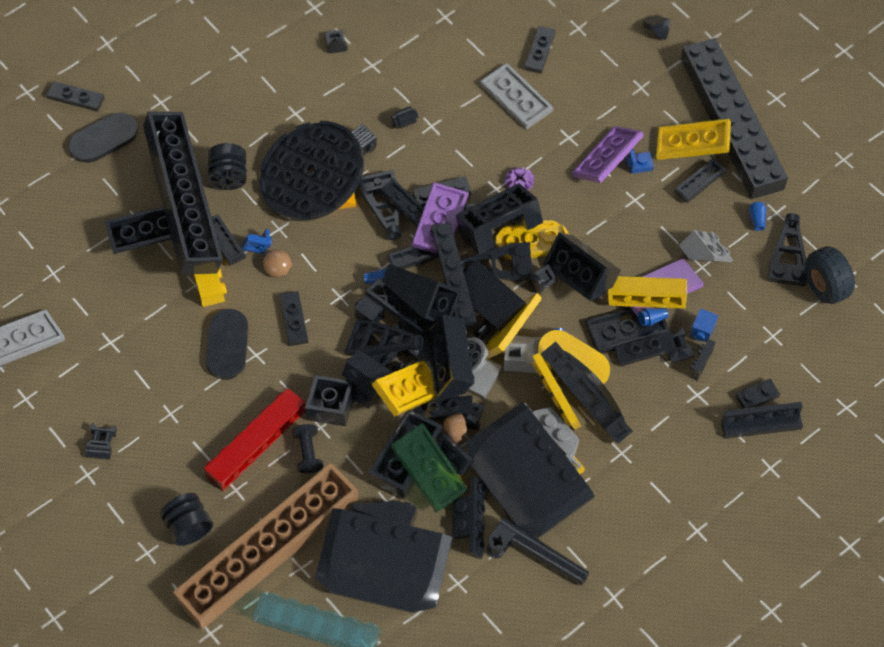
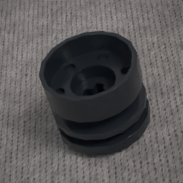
[208,143,247,190]
[160,493,213,546]

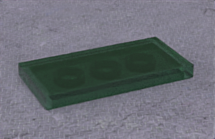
[390,423,468,513]

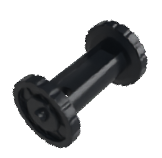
[292,424,324,474]

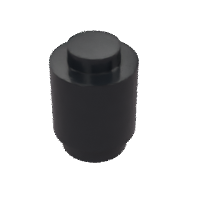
[391,106,419,129]

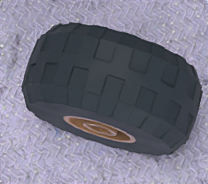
[804,246,855,304]

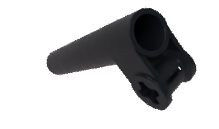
[487,518,590,586]

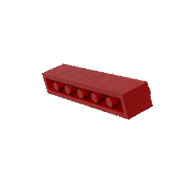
[204,389,306,491]

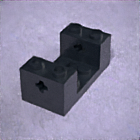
[456,183,543,255]

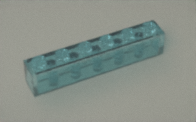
[253,592,381,647]

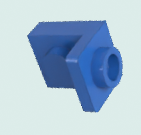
[626,149,654,174]
[242,229,272,254]

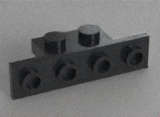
[452,476,486,559]

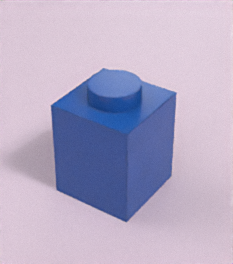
[690,309,719,342]

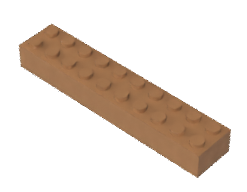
[173,463,359,630]

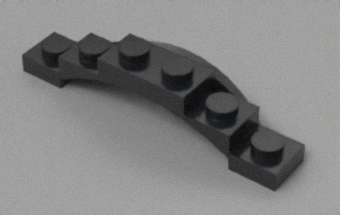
[541,341,633,445]

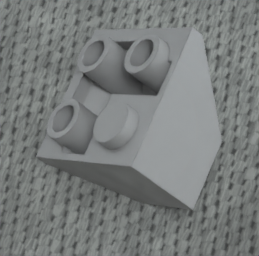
[679,230,733,263]
[504,336,541,373]

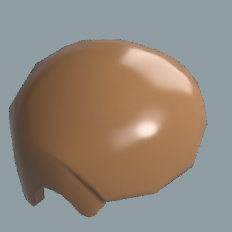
[263,249,293,278]
[443,413,467,445]

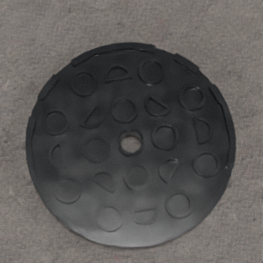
[259,121,364,221]

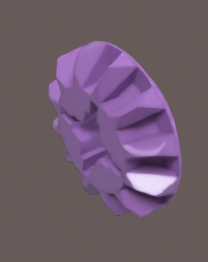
[505,166,534,190]

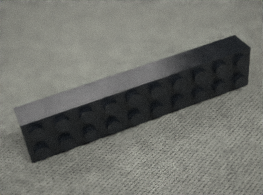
[681,38,788,200]
[143,112,223,275]

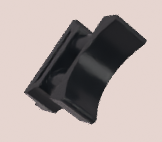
[661,327,695,363]
[85,423,117,460]

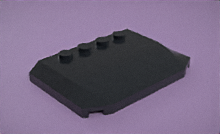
[466,402,595,539]
[315,508,452,613]

